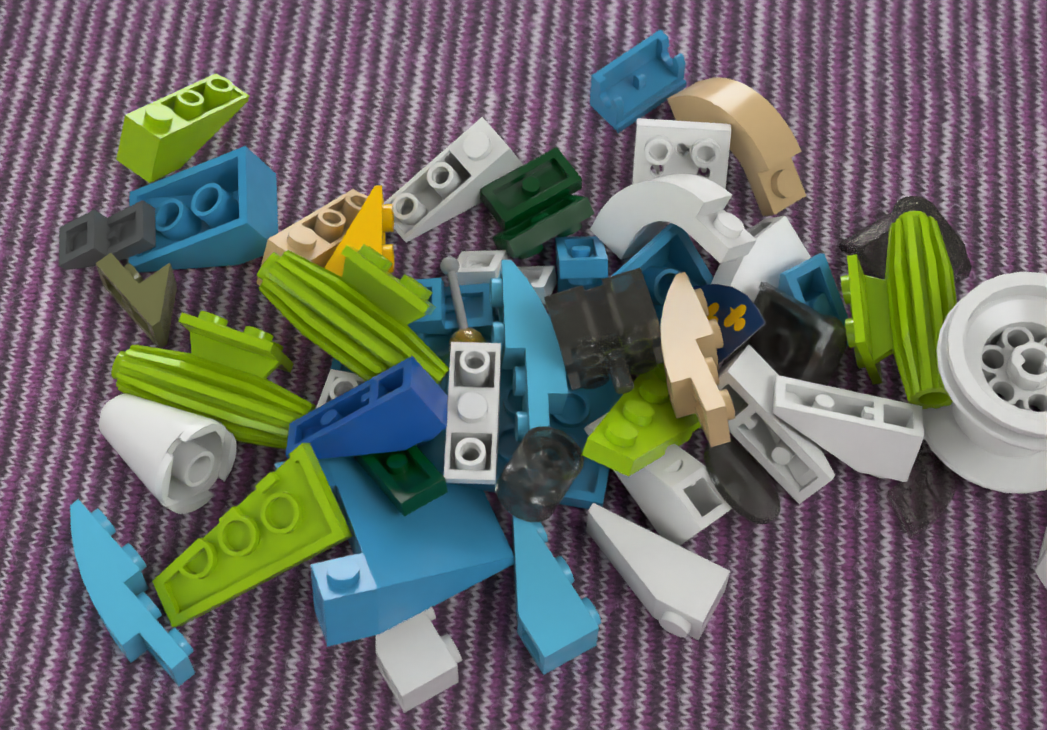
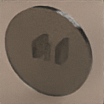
[704,438,780,525]

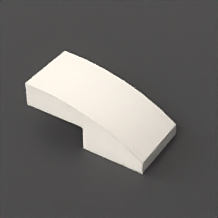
[456,250,557,304]

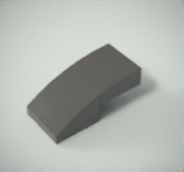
[59,200,156,270]

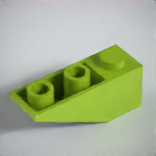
[116,73,250,183]

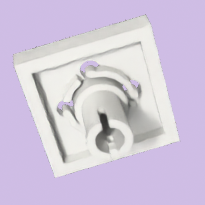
[632,118,731,189]

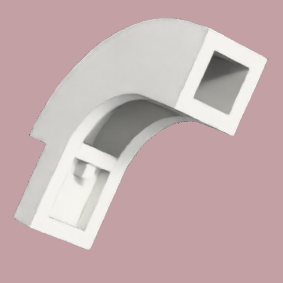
[590,174,757,263]

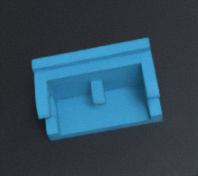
[590,29,687,133]

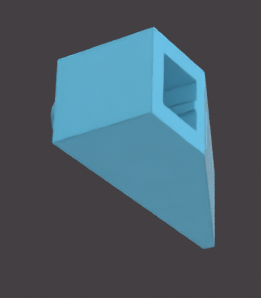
[512,503,601,675]

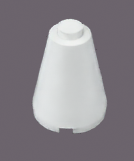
[99,393,236,514]

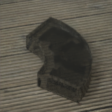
[886,439,960,539]

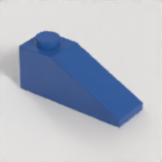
[286,356,448,459]

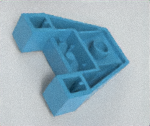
[274,457,515,647]

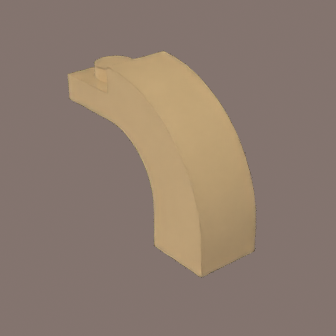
[667,77,806,216]

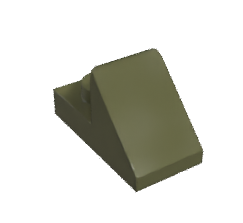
[95,253,177,348]

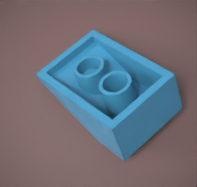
[129,146,278,272]

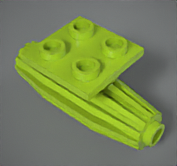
[841,211,957,409]
[257,244,450,385]
[111,311,316,450]

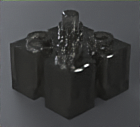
[544,267,663,394]

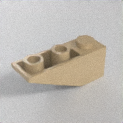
[256,189,368,286]

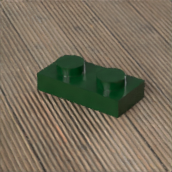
[480,147,582,230]
[492,194,595,260]
[353,445,448,517]

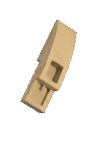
[660,272,735,447]

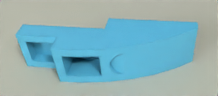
[489,260,568,459]
[70,499,195,686]

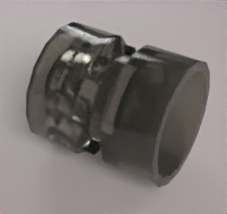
[495,426,584,522]

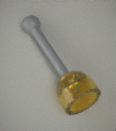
[440,256,487,354]

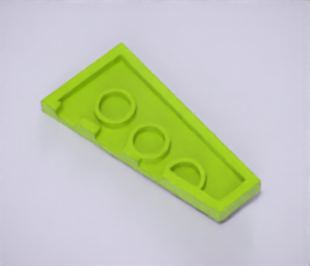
[582,356,702,477]
[152,443,353,628]

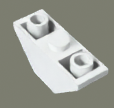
[444,342,501,484]

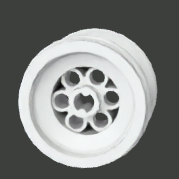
[922,272,1047,494]

